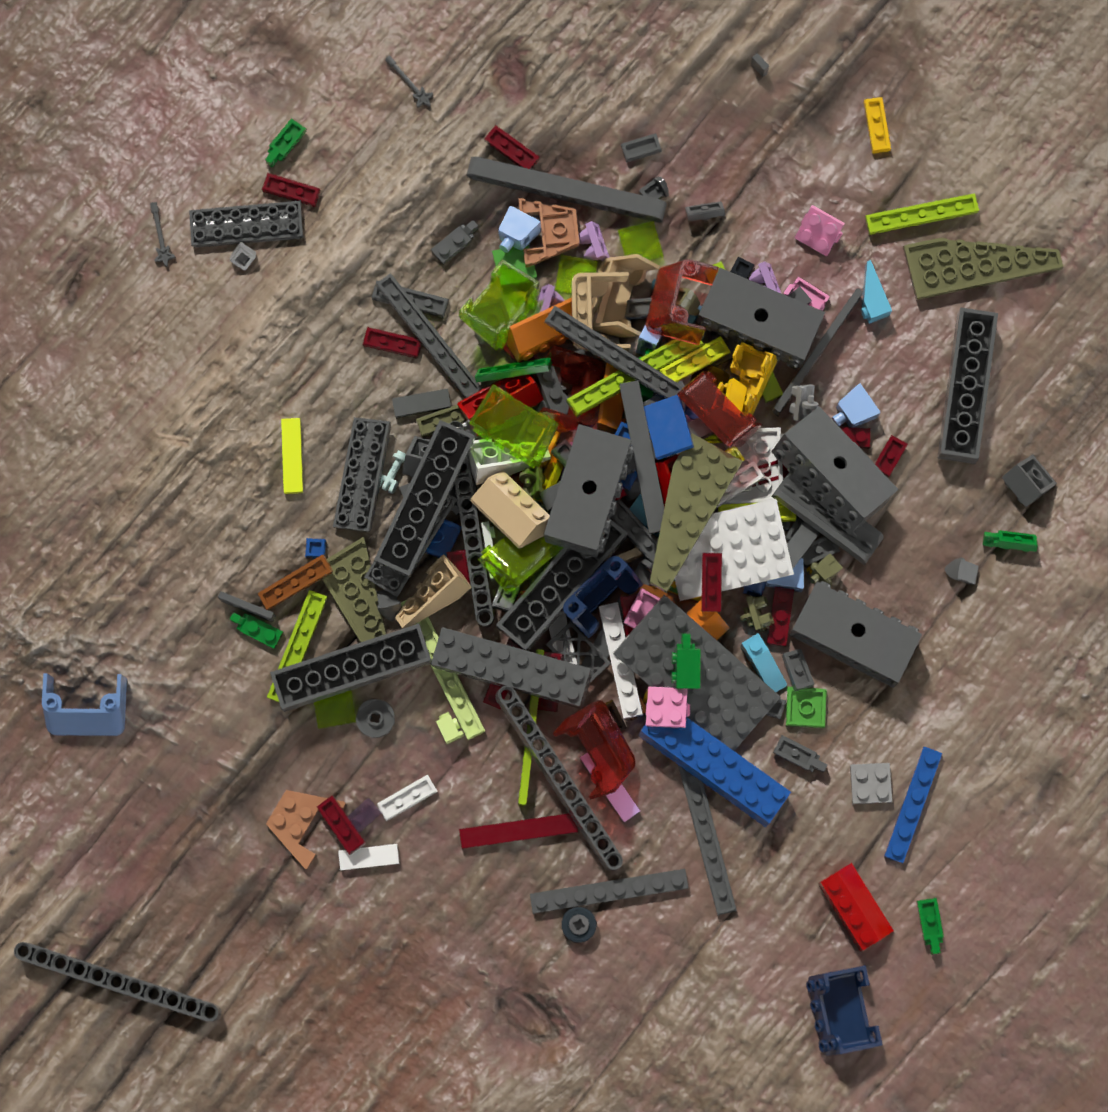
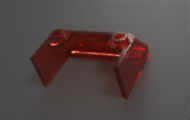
[645,259,719,345]
[532,345,606,432]
[677,371,762,448]
[553,700,636,800]

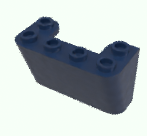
[563,556,643,638]
[806,965,883,1056]

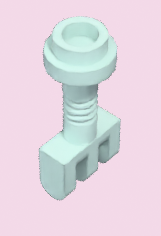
[380,450,406,494]

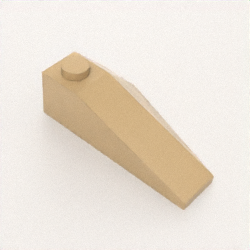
[395,554,471,629]

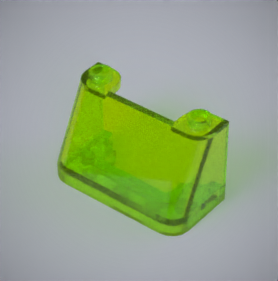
[478,536,563,595]

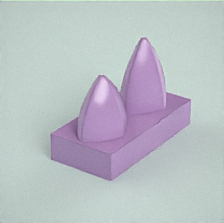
[579,221,610,261]
[748,261,782,294]
[534,284,565,315]

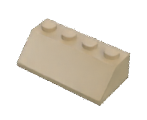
[471,470,550,549]

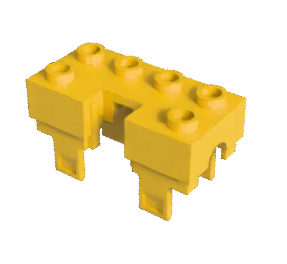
[711,342,777,428]

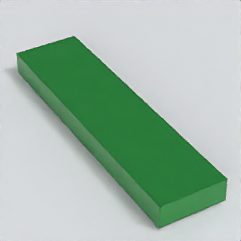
[475,358,552,383]

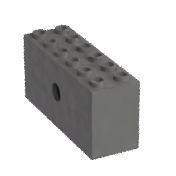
[697,268,825,369]
[771,406,899,535]
[544,424,634,558]
[789,581,922,688]

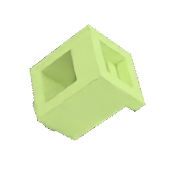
[436,712,464,744]

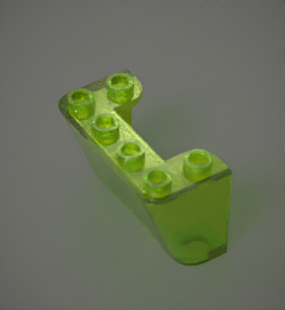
[459,259,540,351]
[469,384,559,469]

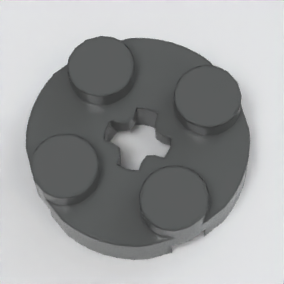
[356,699,395,738]

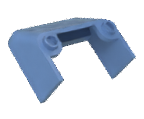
[42,674,127,736]

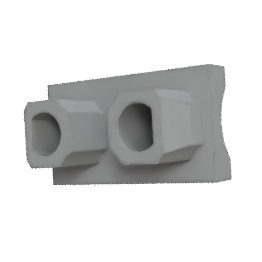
[789,384,819,421]

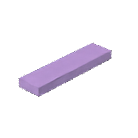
[580,747,640,822]

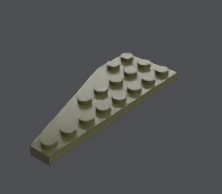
[903,238,1063,300]
[649,433,743,593]

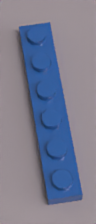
[884,746,942,864]

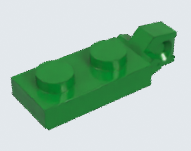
[265,118,307,167]
[982,530,1038,552]
[230,612,284,649]
[916,898,944,955]

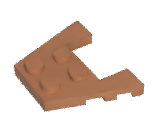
[519,198,580,267]
[266,790,346,870]

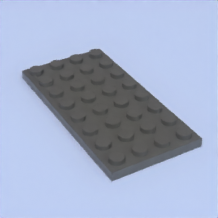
[613,595,781,751]

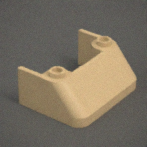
[593,254,659,338]
[571,272,631,352]

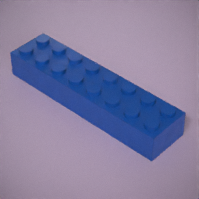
[638,717,791,827]

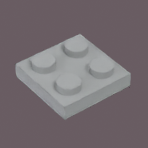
[850,763,892,804]

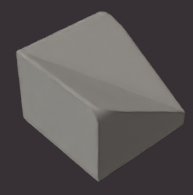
[230,242,256,271]

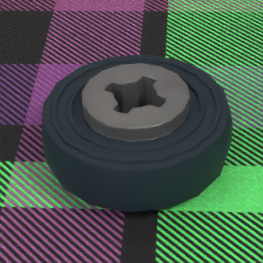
[561,907,597,943]

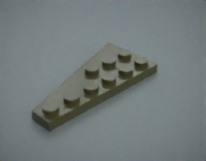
[322,537,386,642]

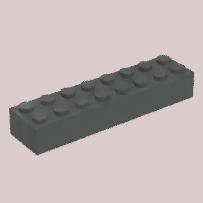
[937,307,998,464]
[374,420,475,578]
[496,519,628,651]
[270,624,431,712]
[431,627,593,709]

